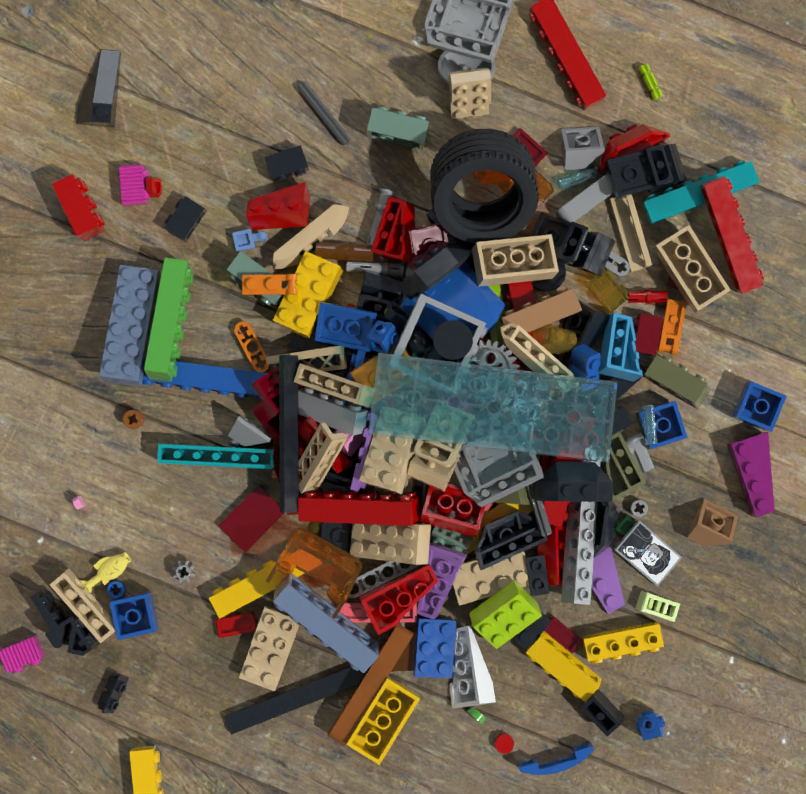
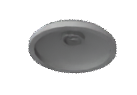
[438,51,495,84]

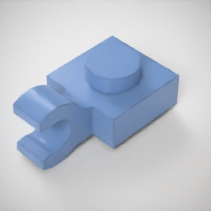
[232,229,268,252]

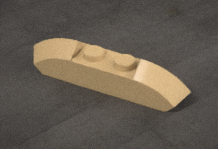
[273,204,349,269]
[500,323,574,393]

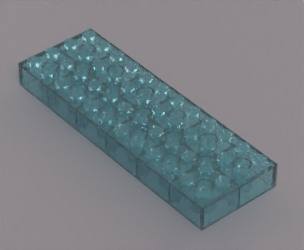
[368,353,618,463]

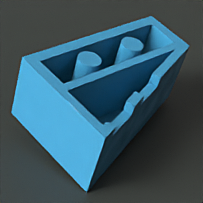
[598,313,643,382]

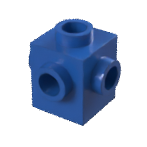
[366,320,400,354]
[636,710,665,741]

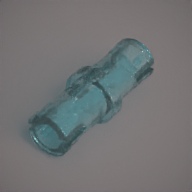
[557,165,597,190]
[642,405,658,445]

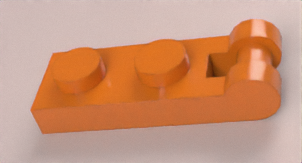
[242,274,298,295]
[657,299,687,355]

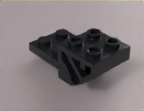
[606,144,687,199]
[531,213,615,277]
[347,270,403,355]
[30,589,100,656]

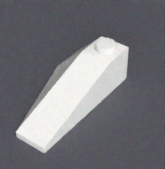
[450,626,496,709]

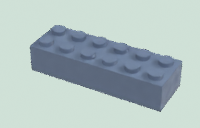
[99,265,161,387]
[273,572,379,673]

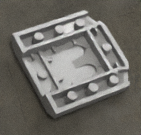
[425,0,514,63]
[454,406,544,507]

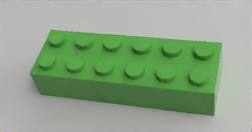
[144,258,194,382]

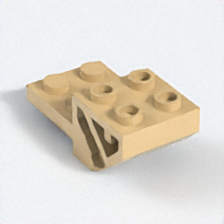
[448,68,491,119]
[407,401,474,492]
[239,606,300,691]

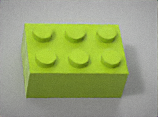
[469,580,542,649]

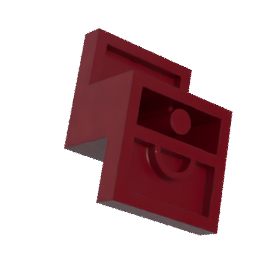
[251,366,280,441]

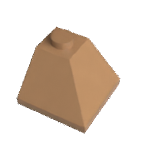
[687,499,738,547]

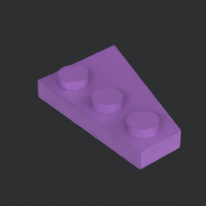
[592,546,625,615]

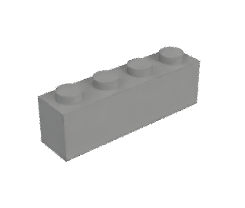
[298,386,369,436]

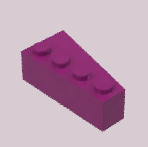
[727,432,775,518]

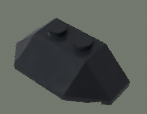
[402,242,473,300]
[534,462,613,502]
[594,502,618,558]
[475,510,548,571]

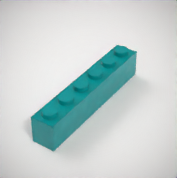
[641,160,760,225]
[157,444,276,469]

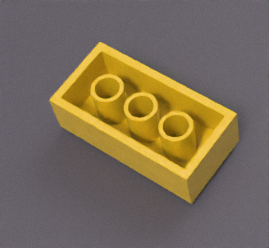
[273,251,343,340]
[346,675,420,765]

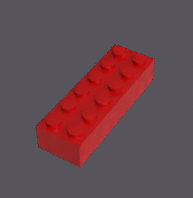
[298,489,422,526]

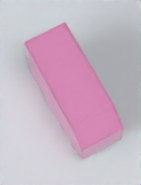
[72,496,86,510]

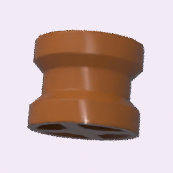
[123,410,144,429]

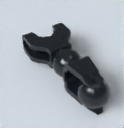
[384,303,462,375]

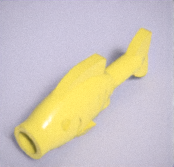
[80,552,131,593]

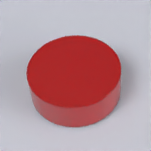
[495,733,514,754]

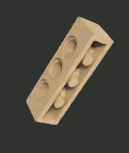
[294,364,375,407]
[50,568,116,643]

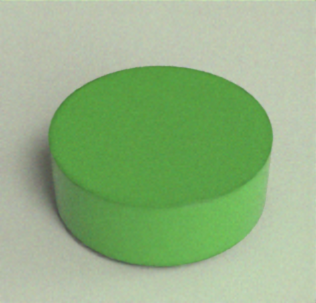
[467,706,486,724]

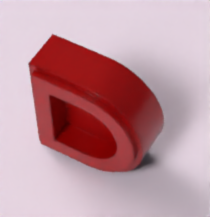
[146,178,162,198]

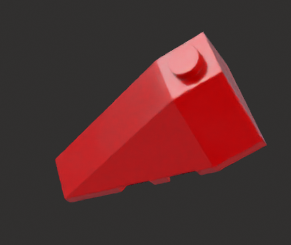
[359,564,438,635]

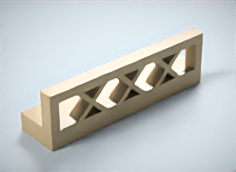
[609,195,652,273]
[266,346,347,372]
[299,423,348,493]

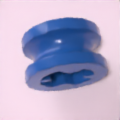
[107,580,126,599]

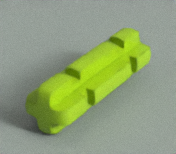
[638,63,663,100]

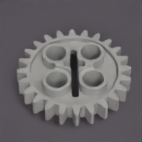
[455,340,519,404]

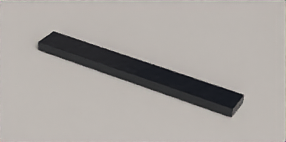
[279,355,299,513]
[224,666,366,735]

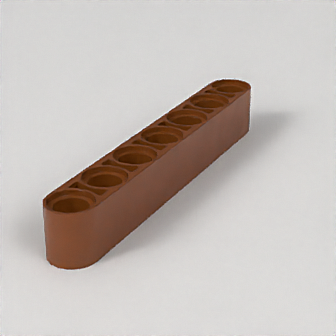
[327,624,413,746]

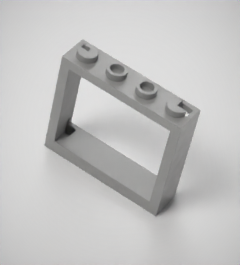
[388,293,487,395]

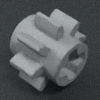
[172,560,197,584]

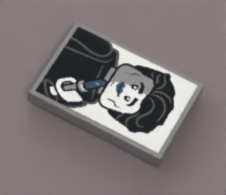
[614,520,682,587]

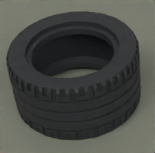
[430,129,539,243]

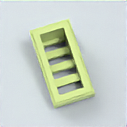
[636,591,680,622]

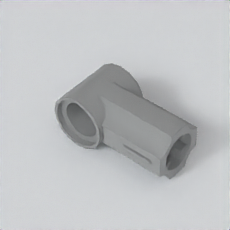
[625,433,655,473]

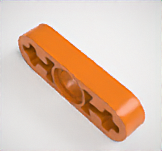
[234,322,270,373]

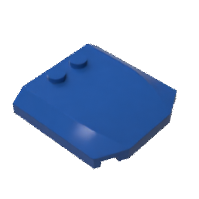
[401,262,505,341]

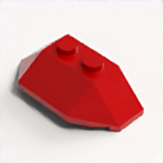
[597,124,670,173]

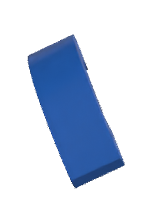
[518,742,594,775]

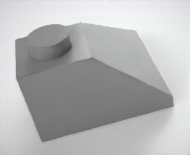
[561,126,604,170]
[228,416,273,447]

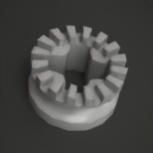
[630,500,648,517]

